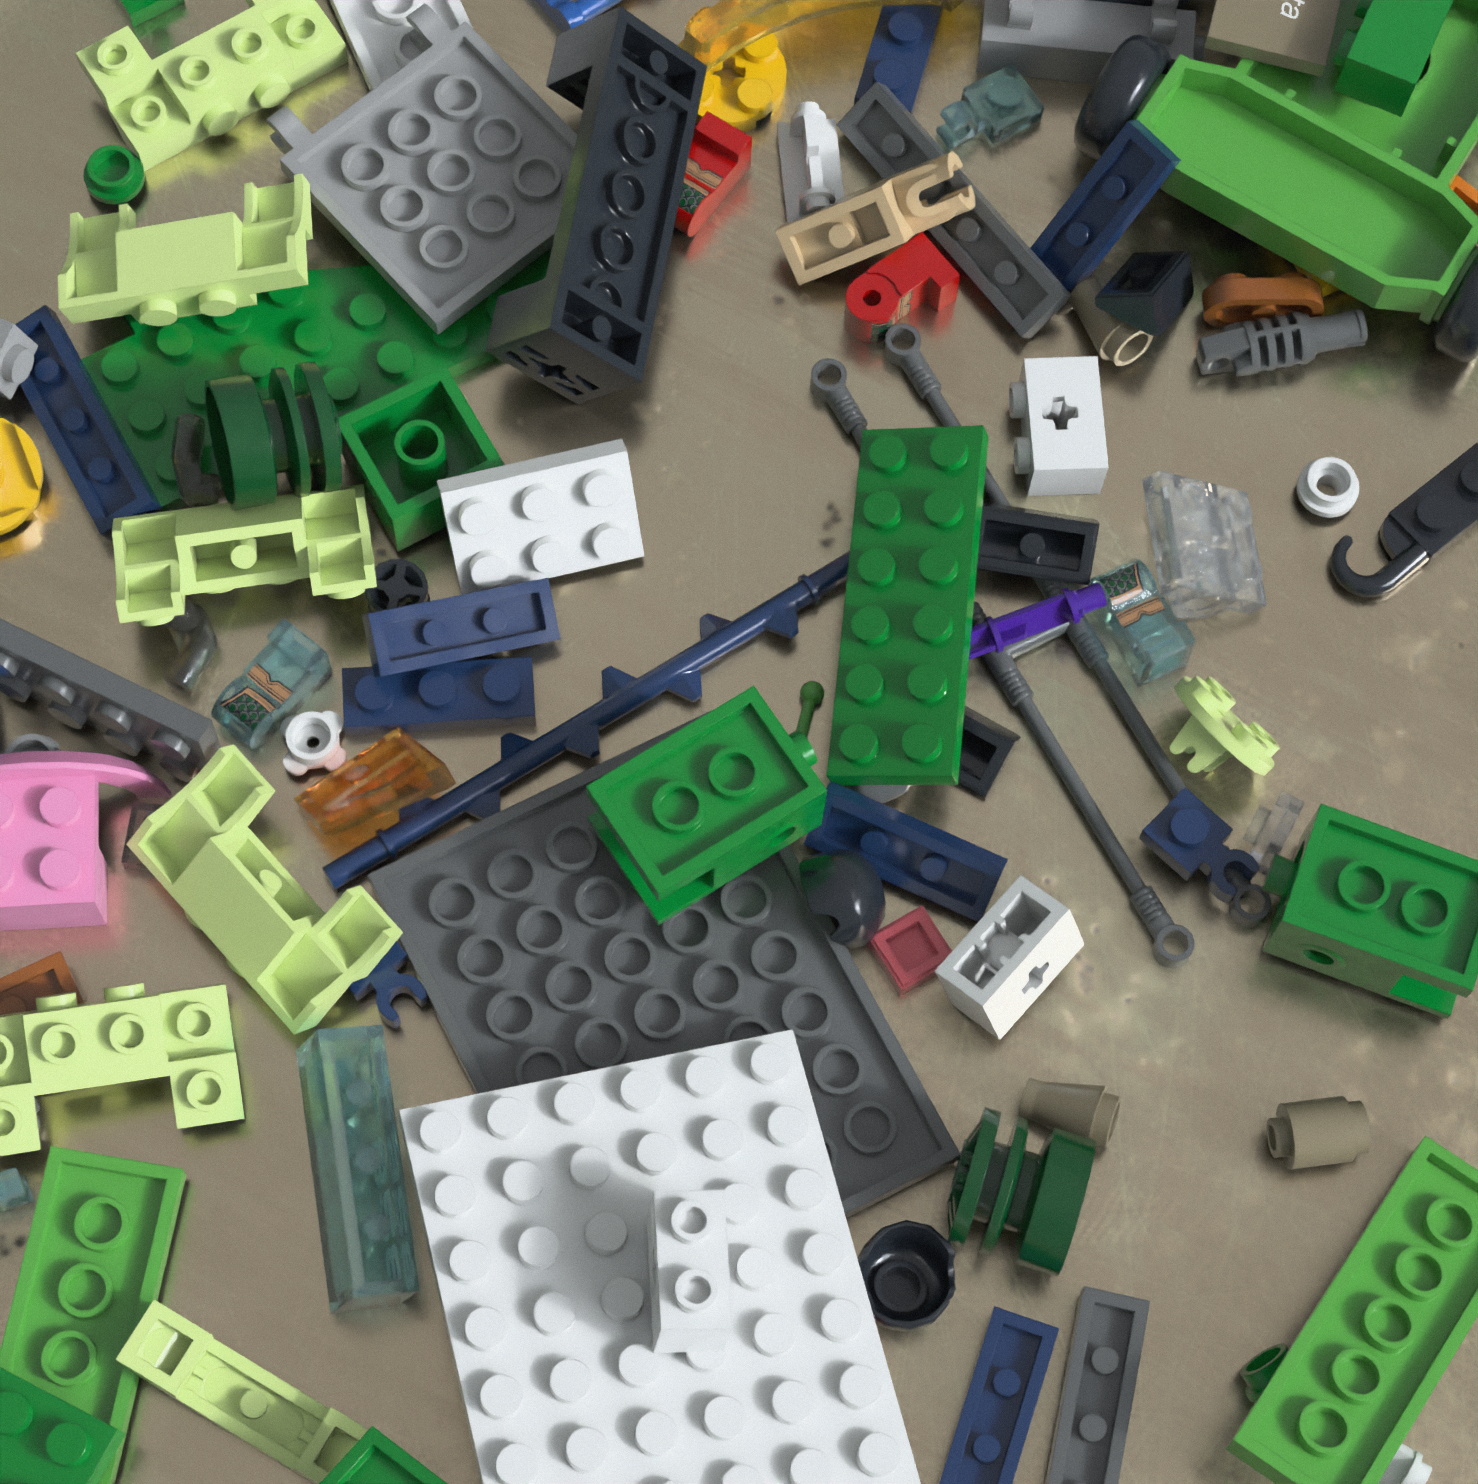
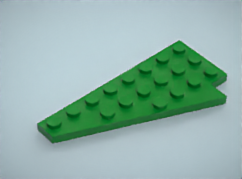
[81,250,552,512]

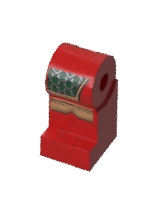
[674,111,752,237]
[844,232,960,343]

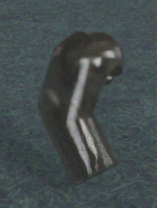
[171,413,221,507]
[164,597,218,694]

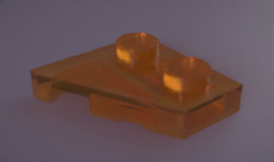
[294,727,456,838]

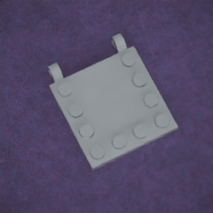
[267,3,577,335]

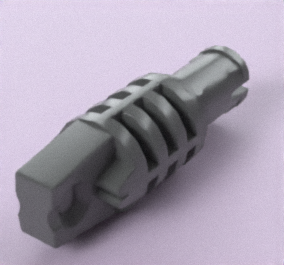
[1196,308,1368,376]

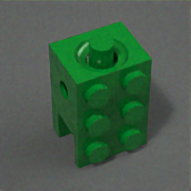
[586,685,827,925]
[1262,803,1478,1019]

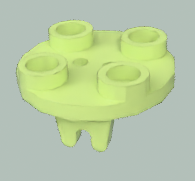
[1169,675,1280,776]

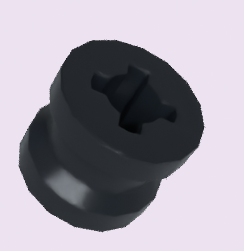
[365,559,430,613]

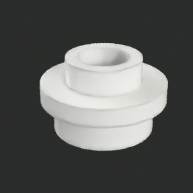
[1297,457,1359,518]

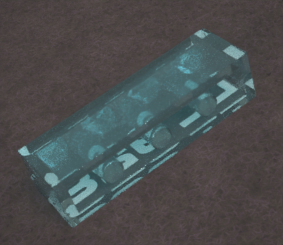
[296,1025,420,1314]

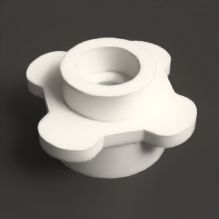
[280,711,347,776]

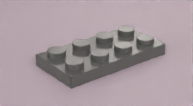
[0,618,222,783]

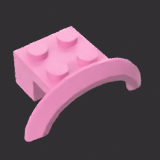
[0,751,171,931]

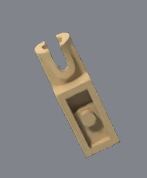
[775,151,975,286]

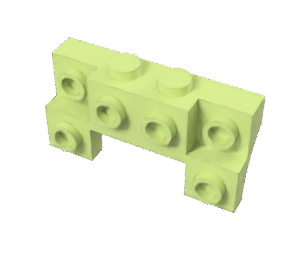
[76,0,348,172]
[58,173,313,326]
[112,484,377,626]
[126,745,403,1035]
[0,983,245,1156]

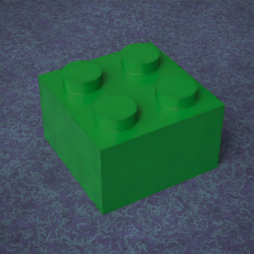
[338,366,505,551]

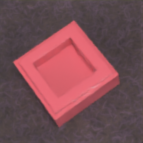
[867,905,952,996]

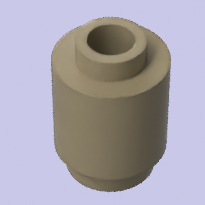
[1267,1096,1371,1170]

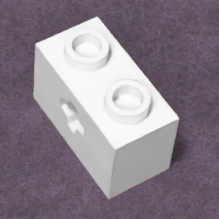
[1009,356,1109,496]
[935,875,1084,1040]
[647,1189,733,1353]

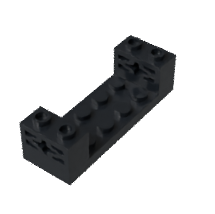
[485,6,707,404]

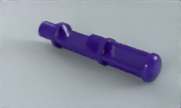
[969,582,1107,660]

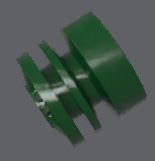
[204,361,342,511]
[946,1107,1097,1276]

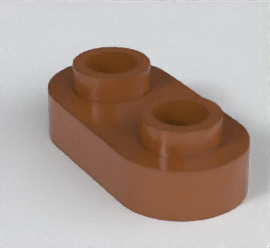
[1202,273,1324,328]

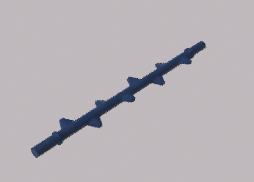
[321,551,850,890]

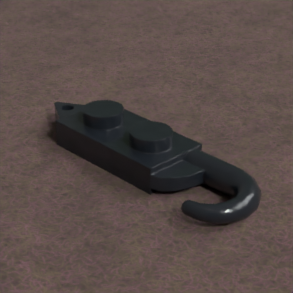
[1330,443,1478,597]

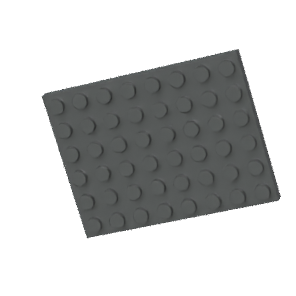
[368,709,960,1218]

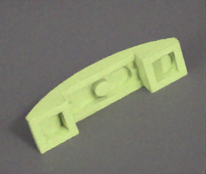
[116,1300,368,1484]

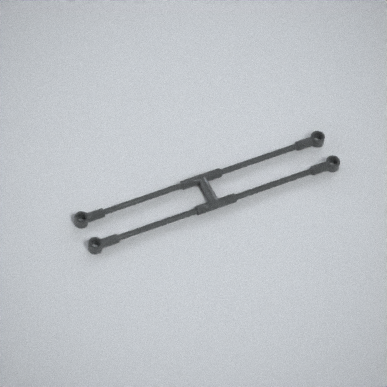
[810,323,1272,968]

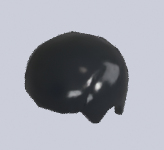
[799,849,886,949]
[857,1220,956,1332]

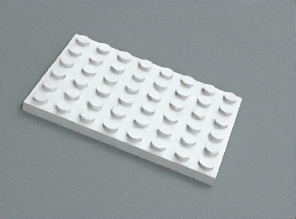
[399,1029,921,1484]

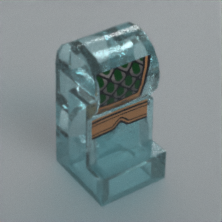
[1090,558,1196,687]
[211,618,333,749]

